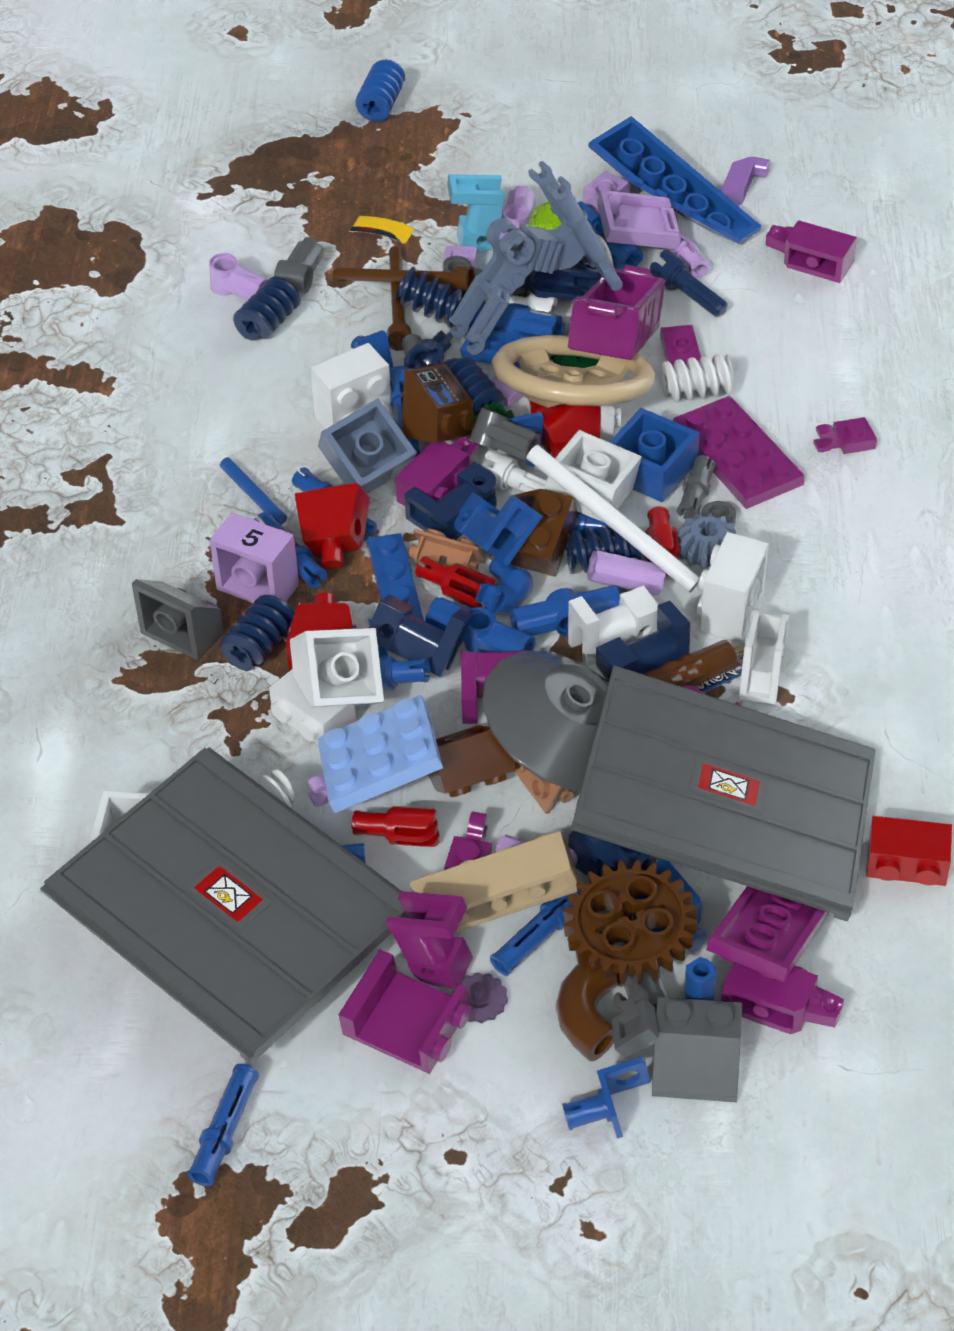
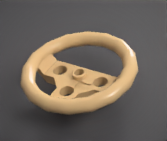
[492,335,656,407]

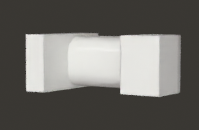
[568,585,658,666]
[739,609,789,705]

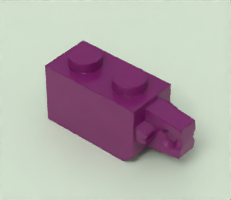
[765,220,857,283]
[395,436,479,506]
[721,962,844,1034]

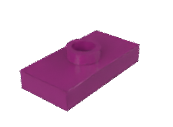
[660,325,701,367]

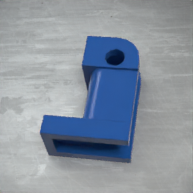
[454,492,543,566]

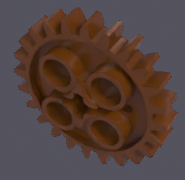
[563,860,697,984]

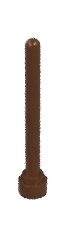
[386,246,412,351]
[332,265,476,292]

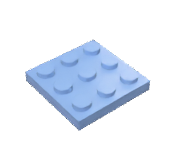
[317,695,443,813]

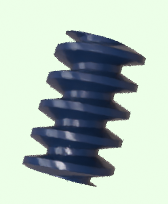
[394,266,462,329]
[233,276,301,341]
[444,357,503,424]
[566,526,642,574]
[220,595,295,672]

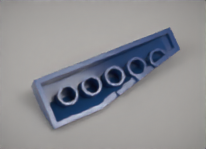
[588,116,761,244]

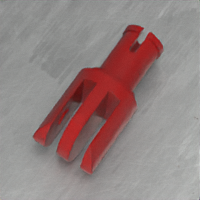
[645,506,680,576]
[415,556,496,608]
[351,806,440,847]

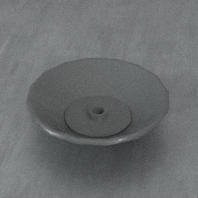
[482,651,609,790]

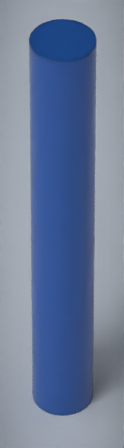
[220,457,287,525]

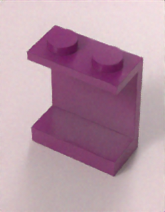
[338,949,471,1074]

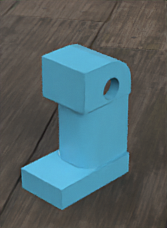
[447,174,505,251]

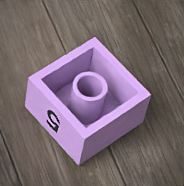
[210,513,299,603]

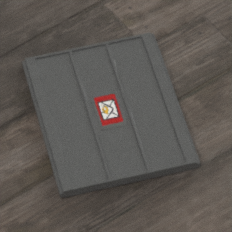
[570,665,876,922]
[40,747,408,1064]

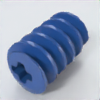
[355,59,406,122]

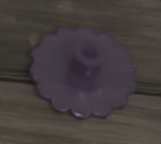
[451,973,508,1024]

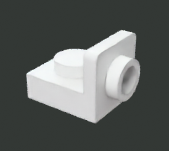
[600,404,631,442]

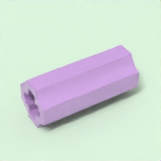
[587,550,666,595]

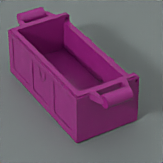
[567,265,666,360]

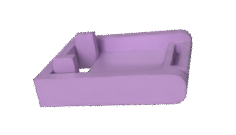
[597,190,681,249]

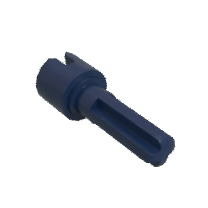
[649,249,728,317]
[406,330,453,368]

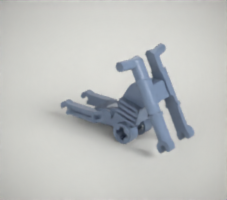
[449,161,623,355]

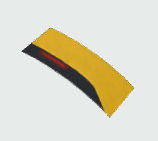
[349,216,415,244]

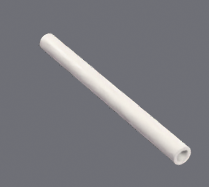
[526,444,700,592]

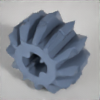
[678,512,736,570]

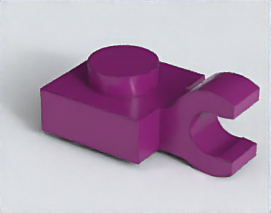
[813,417,877,454]
[444,811,492,870]

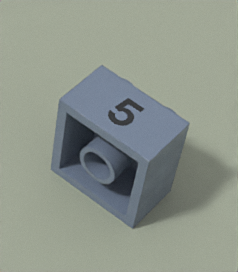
[318,398,417,494]

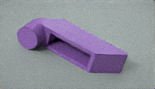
[721,157,770,206]

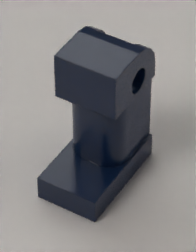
[523,260,601,299]
[404,462,497,540]
[369,595,474,677]
[596,600,690,681]

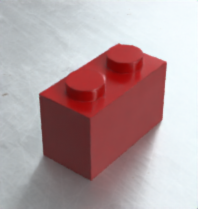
[866,816,952,886]

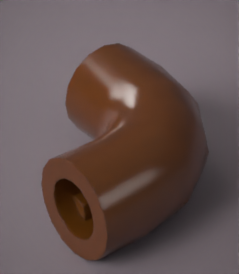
[555,961,618,1062]

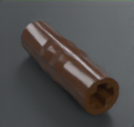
[643,640,738,687]

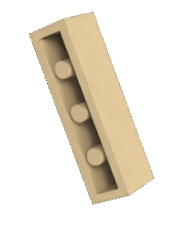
[409,831,579,933]

